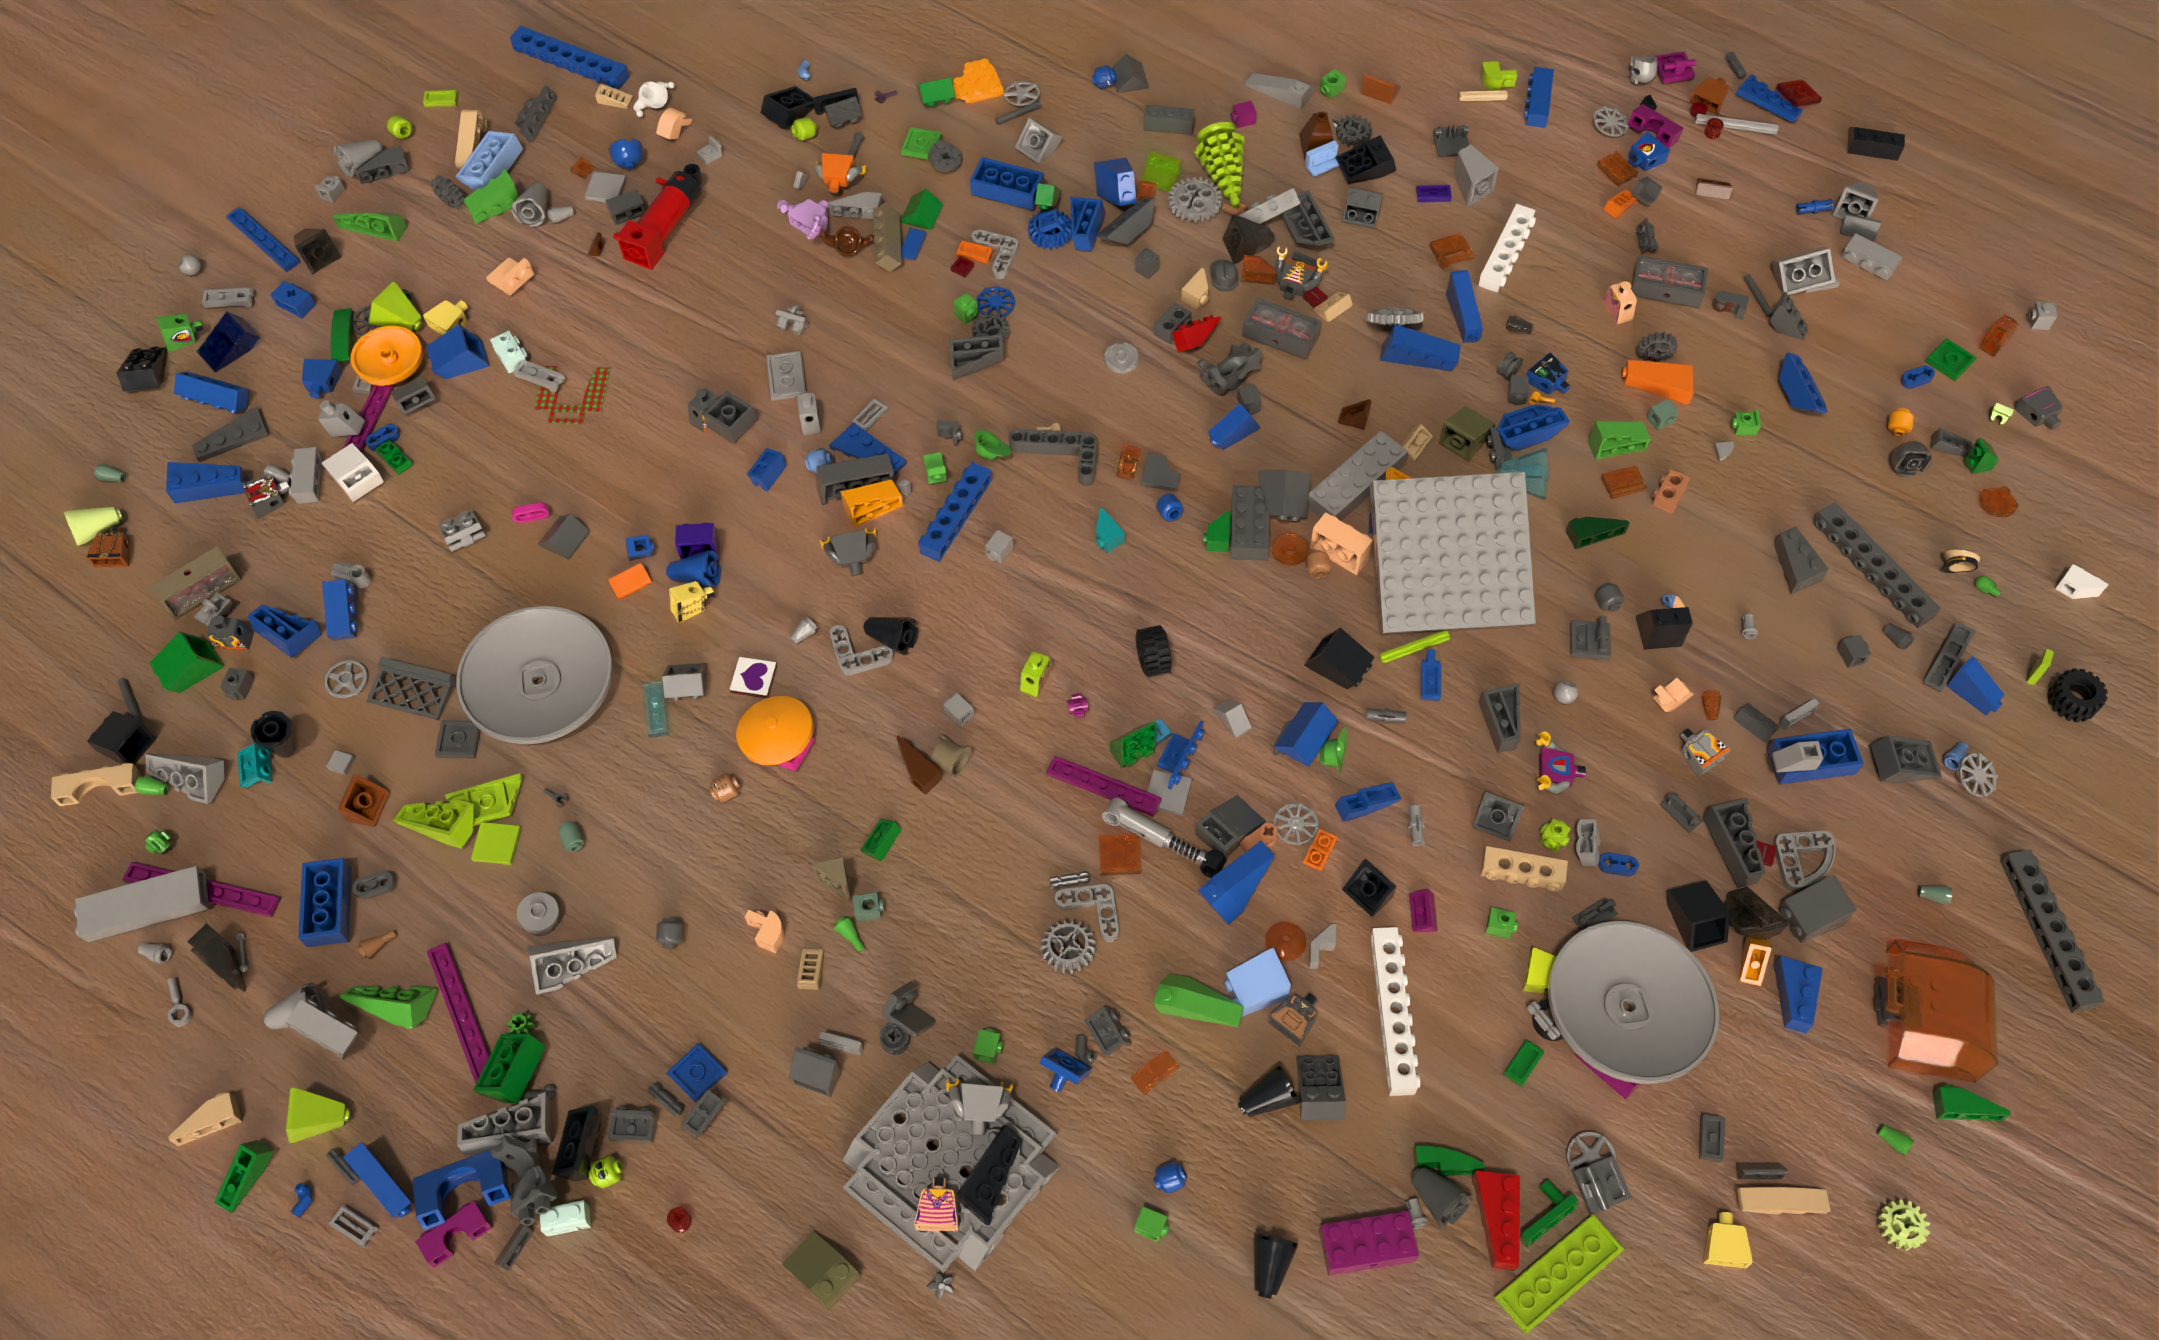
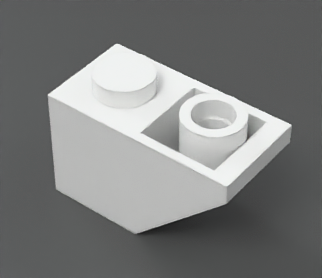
[2055,564,2108,599]

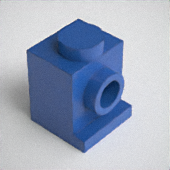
[626,535,654,561]

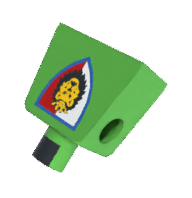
[156,314,203,352]

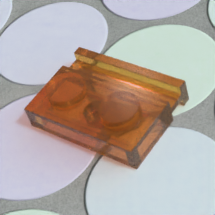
[1597,151,1638,186]
[1601,466,1647,499]

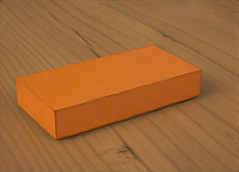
[956,240,994,264]

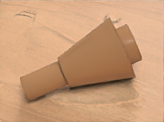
[357,930,396,959]

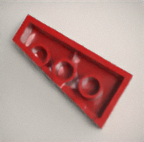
[1472,1171,1520,1271]

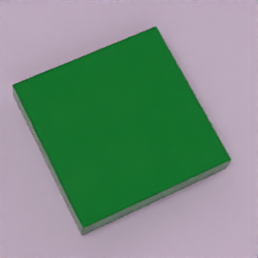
[1925,338,1977,381]

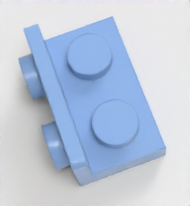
[1305,140,1339,177]

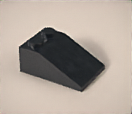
[760,86,815,129]

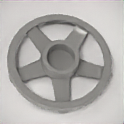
[1004,81,1040,106]
[324,660,368,698]
[1567,1132,1616,1171]

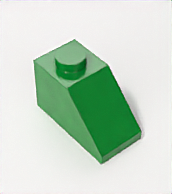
[1203,511,1231,552]

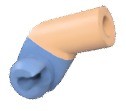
[1662,594,1686,608]

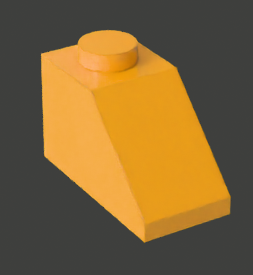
[1739,934,1772,986]

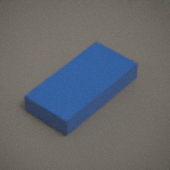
[901,228,926,260]

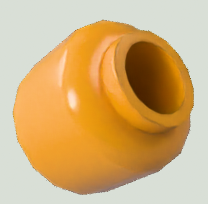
[1888,408,1914,436]

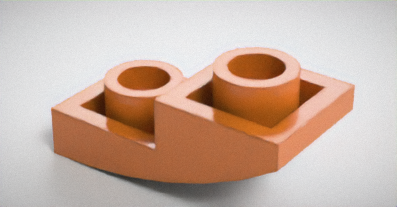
[1303,829,1338,872]

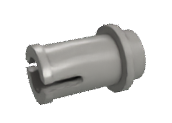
[1742,614,1758,639]
[1405,1198,1427,1229]

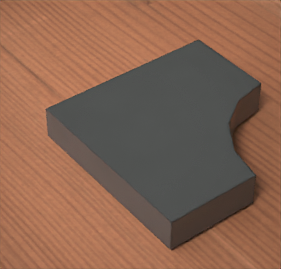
[1141,453,1180,492]

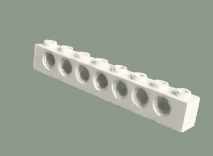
[1370,927,1420,1096]

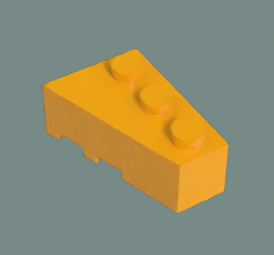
[841,479,903,528]

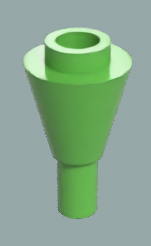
[834,916,865,952]

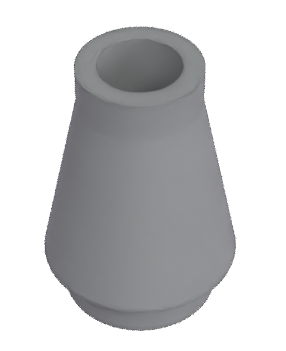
[547,206,574,223]
[263,464,292,485]
[789,617,818,644]
[138,942,172,964]

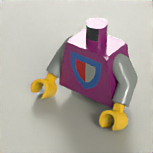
[1536,731,1586,794]

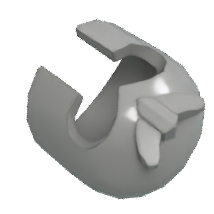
[1630,56,1657,84]

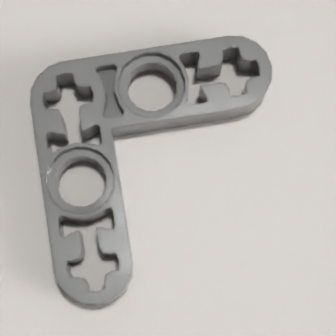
[971,229,1019,280]
[830,625,894,676]
[1055,884,1119,942]

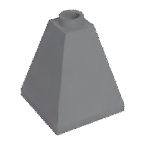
[1832,181,1879,220]

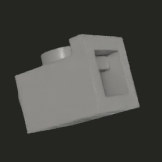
[315,176,345,203]

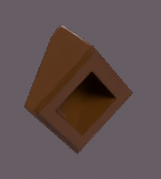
[588,232,604,257]

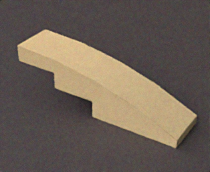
[1737,1187,1831,1215]

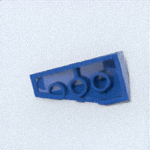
[1198,841,1275,925]

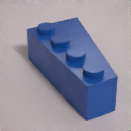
[166,462,249,503]

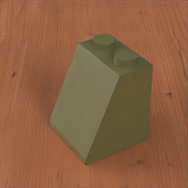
[1439,406,1495,462]

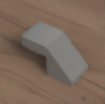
[1309,924,1336,969]

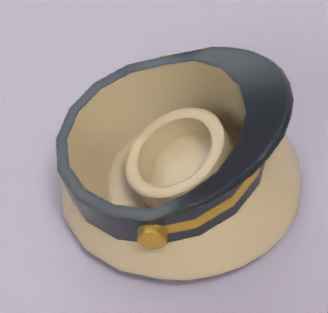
[1942,549,1980,573]

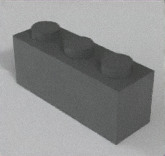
[1144,105,1194,135]

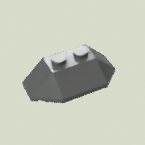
[1283,190,1335,246]
[1097,197,1155,244]

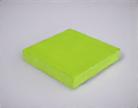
[471,822,521,865]

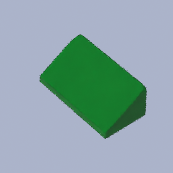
[860,819,901,861]

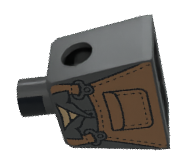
[1268,993,1318,1047]

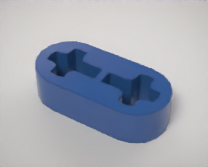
[1901,365,1935,389]
[366,424,400,451]
[1598,853,1639,876]

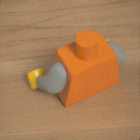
[815,153,866,193]

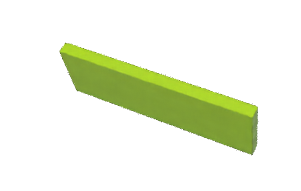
[1494,1214,1624,1335]

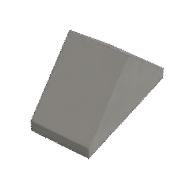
[1213,699,1251,738]

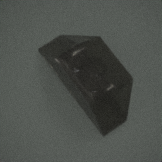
[1724,887,1788,940]

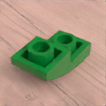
[375,440,413,475]

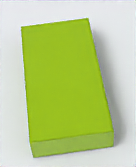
[423,90,458,107]
[2026,649,2054,685]

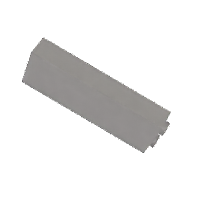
[74,866,209,942]

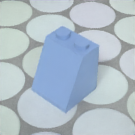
[1223,948,1291,1017]

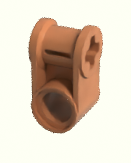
[1240,823,1278,852]

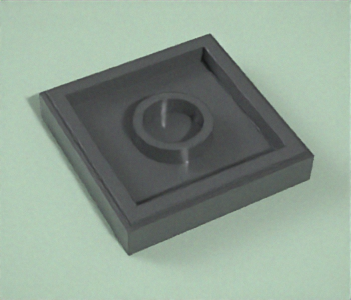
[435,720,481,759]

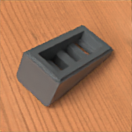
[1930,428,1972,457]

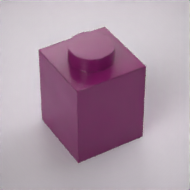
[1230,101,1257,128]

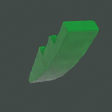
[331,308,354,361]

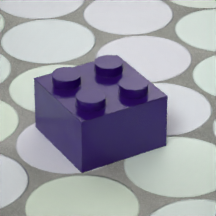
[675,522,720,562]

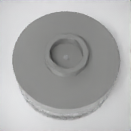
[517,892,561,936]

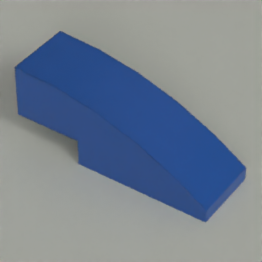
[1335,782,1402,822]

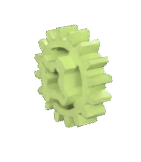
[1878,1199,1930,1251]

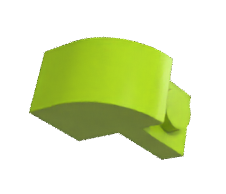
[1480,61,1517,91]

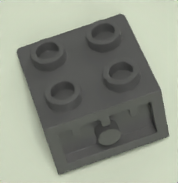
[881,981,936,1036]

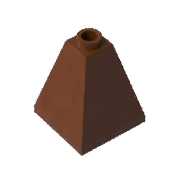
[1299,112,1334,160]

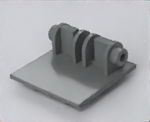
[1433,125,1469,156]

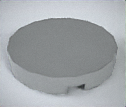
[1104,342,1139,374]

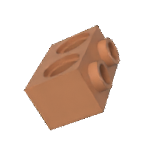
[1652,469,1691,514]

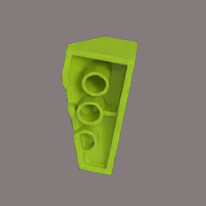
[393,799,474,849]

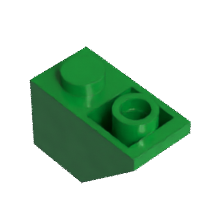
[1964,438,1999,474]

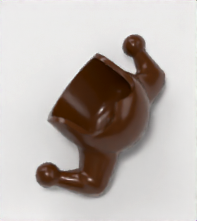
[819,226,874,256]

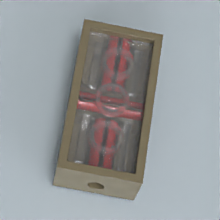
[149,546,241,621]

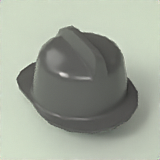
[1210,260,1239,292]

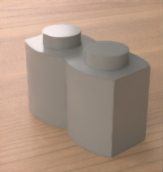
[1576,819,1601,866]

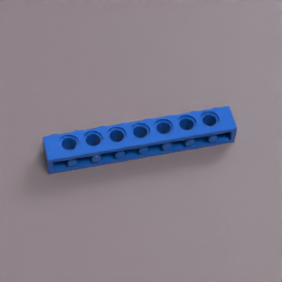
[510,26,630,89]

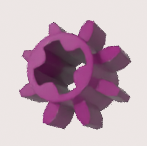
[1067,693,1088,718]

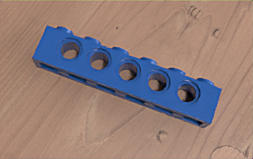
[918,462,992,562]

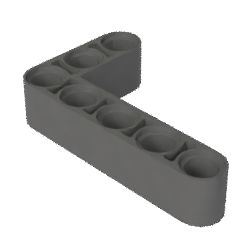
[1009,429,1097,486]

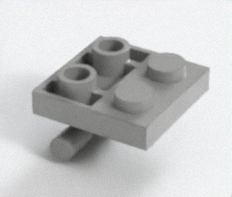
[438,510,485,552]

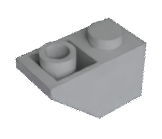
[1772,741,1823,772]

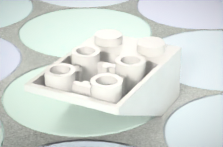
[321,443,384,502]

